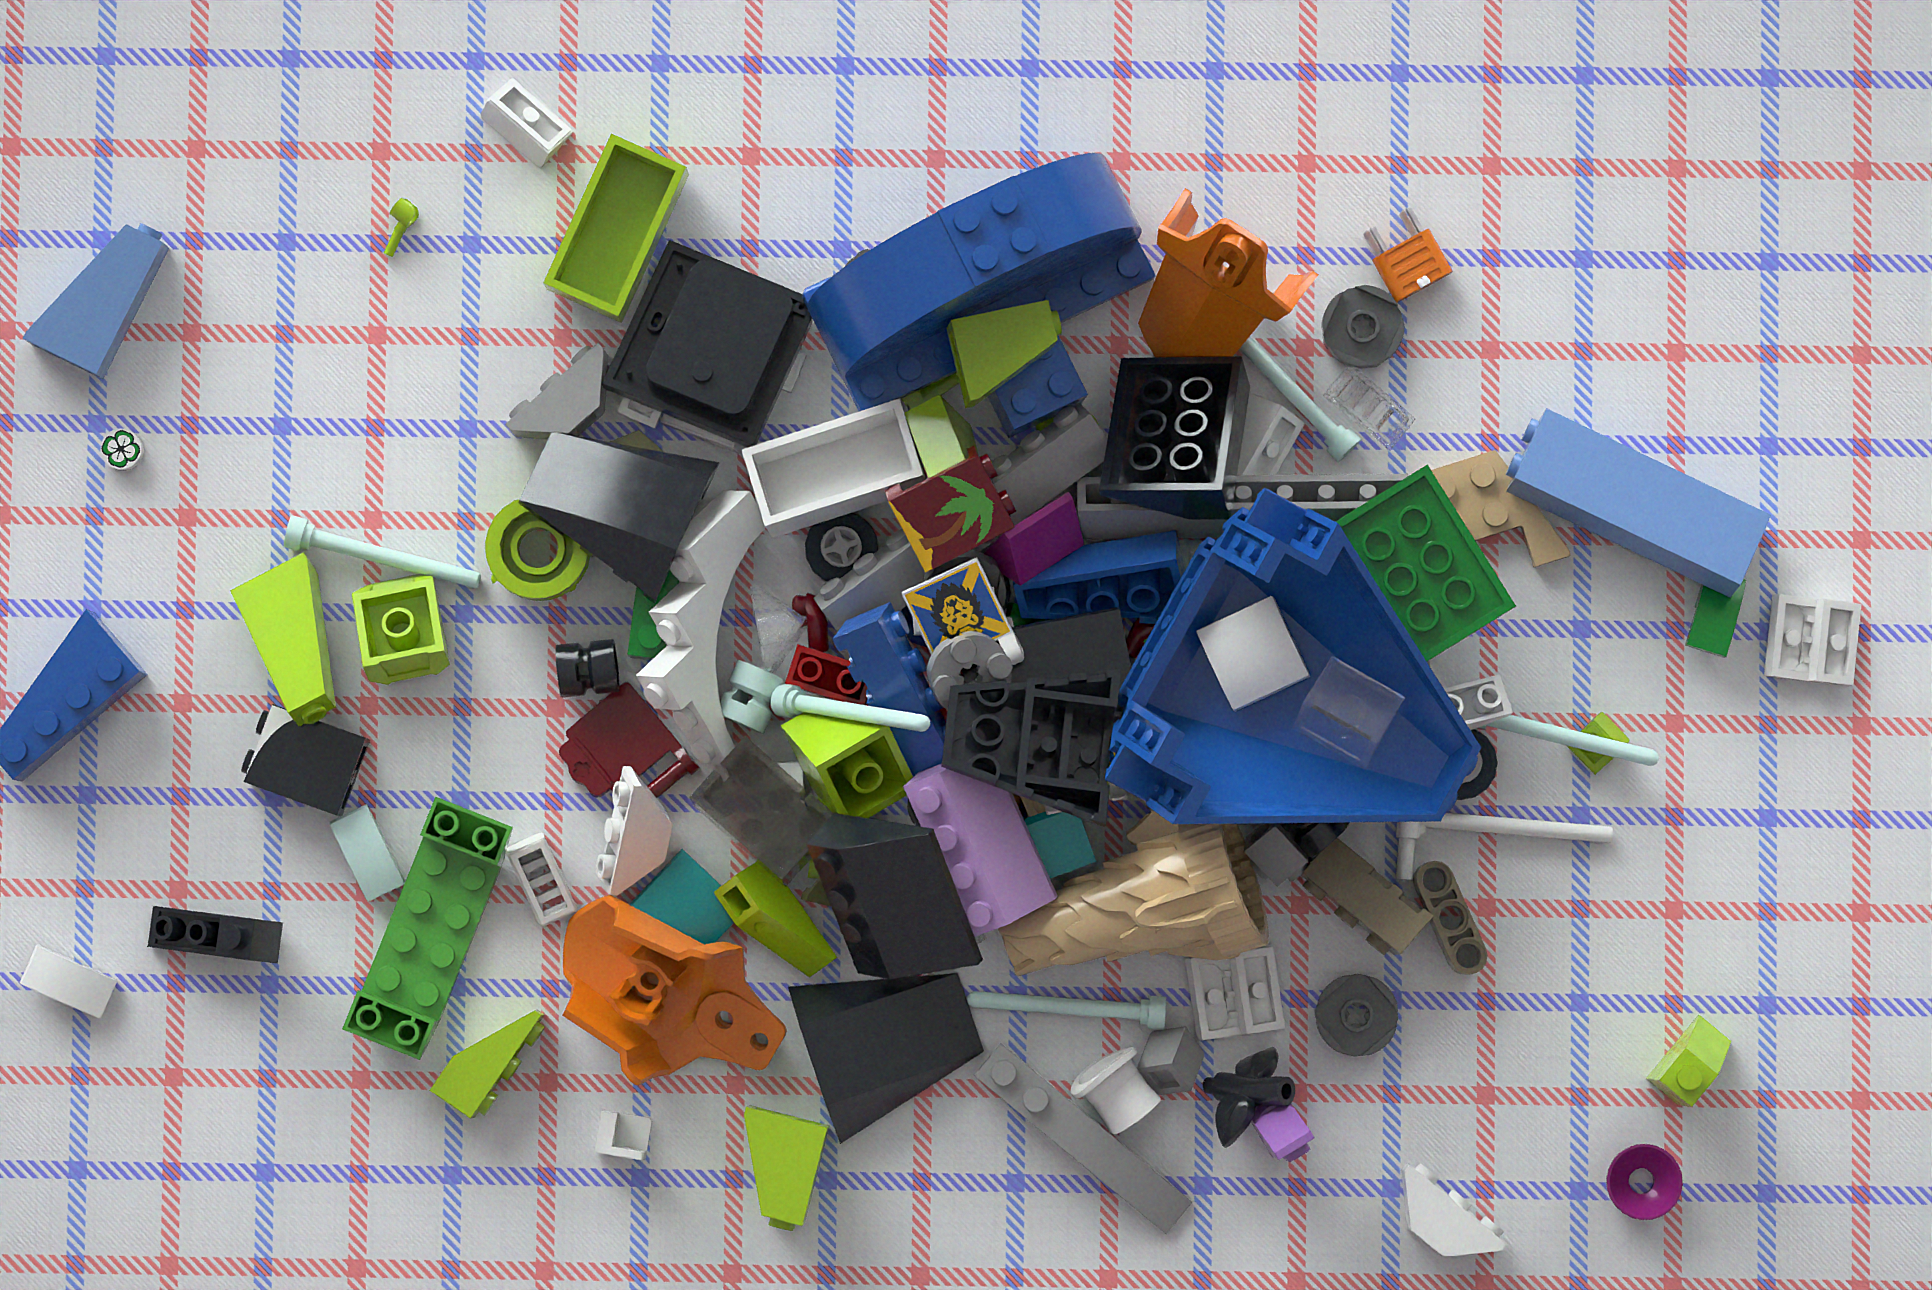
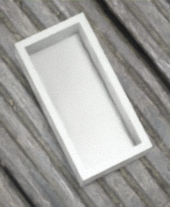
[742,399,926,538]

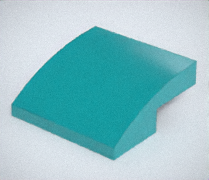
[629,849,734,945]

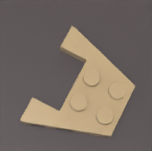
[1431,450,1571,568]

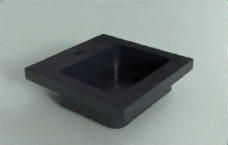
[602,240,813,448]

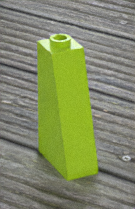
[230,552,336,726]

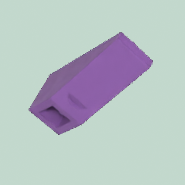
[1251,1104,1314,1162]

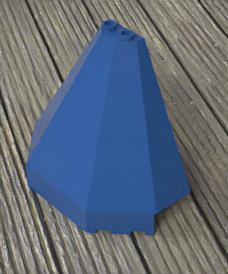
[1105,488,1481,824]

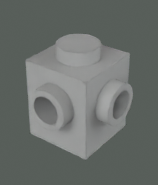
[1244,823,1309,887]

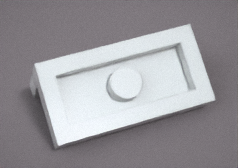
[1237,394,1305,475]

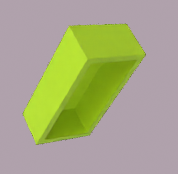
[543,134,689,323]

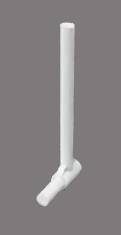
[1396,813,1613,880]

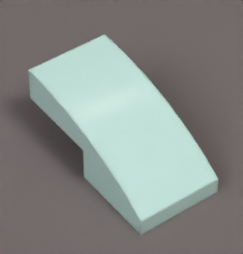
[330,804,405,902]

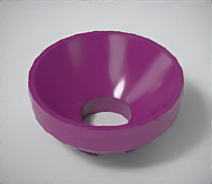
[1606,1144,1683,1220]

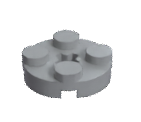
[927,631,1013,710]

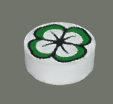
[100,429,144,471]

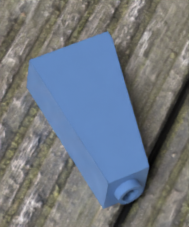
[23,223,169,379]

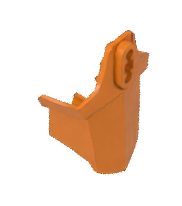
[1138,188,1319,357]
[562,895,787,1086]

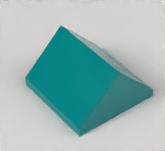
[1024,811,1097,878]

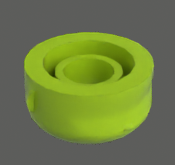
[485,499,591,601]

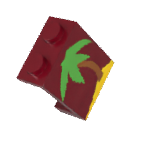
[885,445,1017,573]

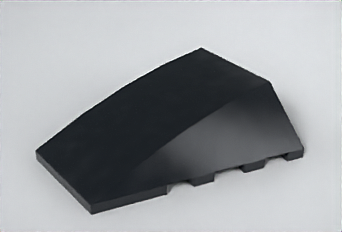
[518,432,719,603]
[941,669,1121,827]
[788,973,984,1144]

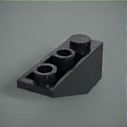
[147,906,283,964]

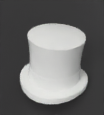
[1070,1047,1161,1135]

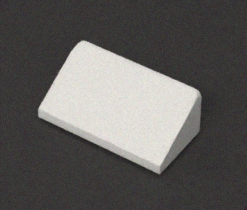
[481,78,573,168]

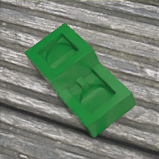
[1685,579,1747,658]

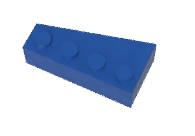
[1013,530,1185,624]
[832,602,946,777]
[0,609,148,782]

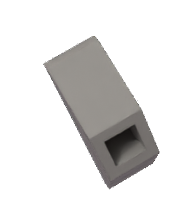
[505,343,609,439]

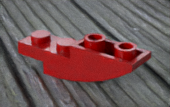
[785,644,947,722]

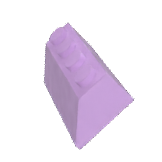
[903,764,1058,937]

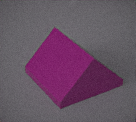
[984,492,1084,586]

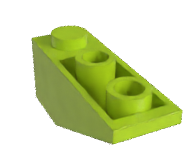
[713,855,837,978]
[429,1010,545,1119]

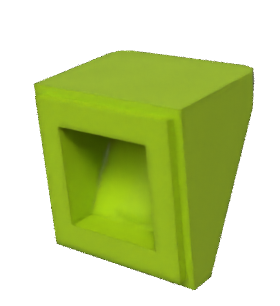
[1566,712,1630,775]

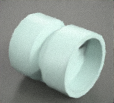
[720,660,786,734]

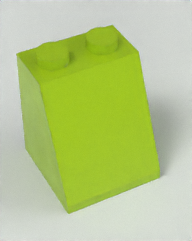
[781,712,913,818]
[744,1105,830,1231]

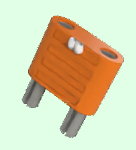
[1363,208,1453,303]

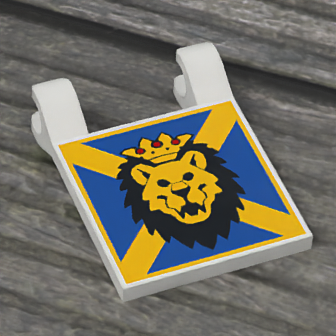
[902,557,1024,676]

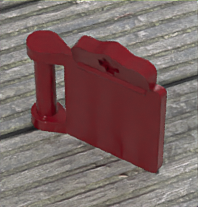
[559,682,700,798]

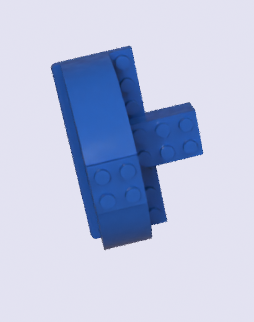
[802,153,1156,439]

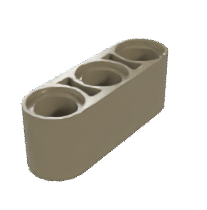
[1413,861,1488,975]

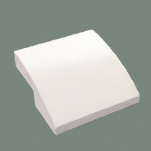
[1764,594,1861,686]
[1196,596,1311,712]
[1185,946,1285,1041]

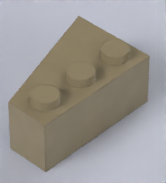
[1301,838,1433,955]

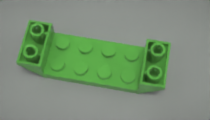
[342,797,513,1060]

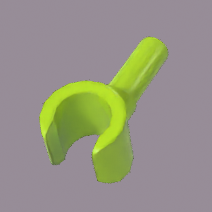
[384,198,419,257]

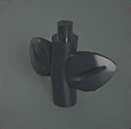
[1203,1047,1295,1148]

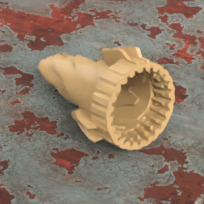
[998,810,1269,976]

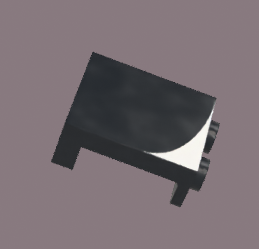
[241,704,370,817]

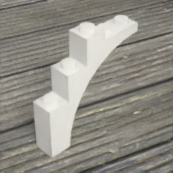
[636,490,765,766]

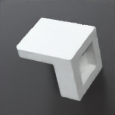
[594,1110,652,1160]

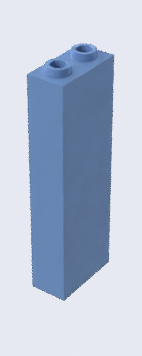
[1506,408,1771,598]

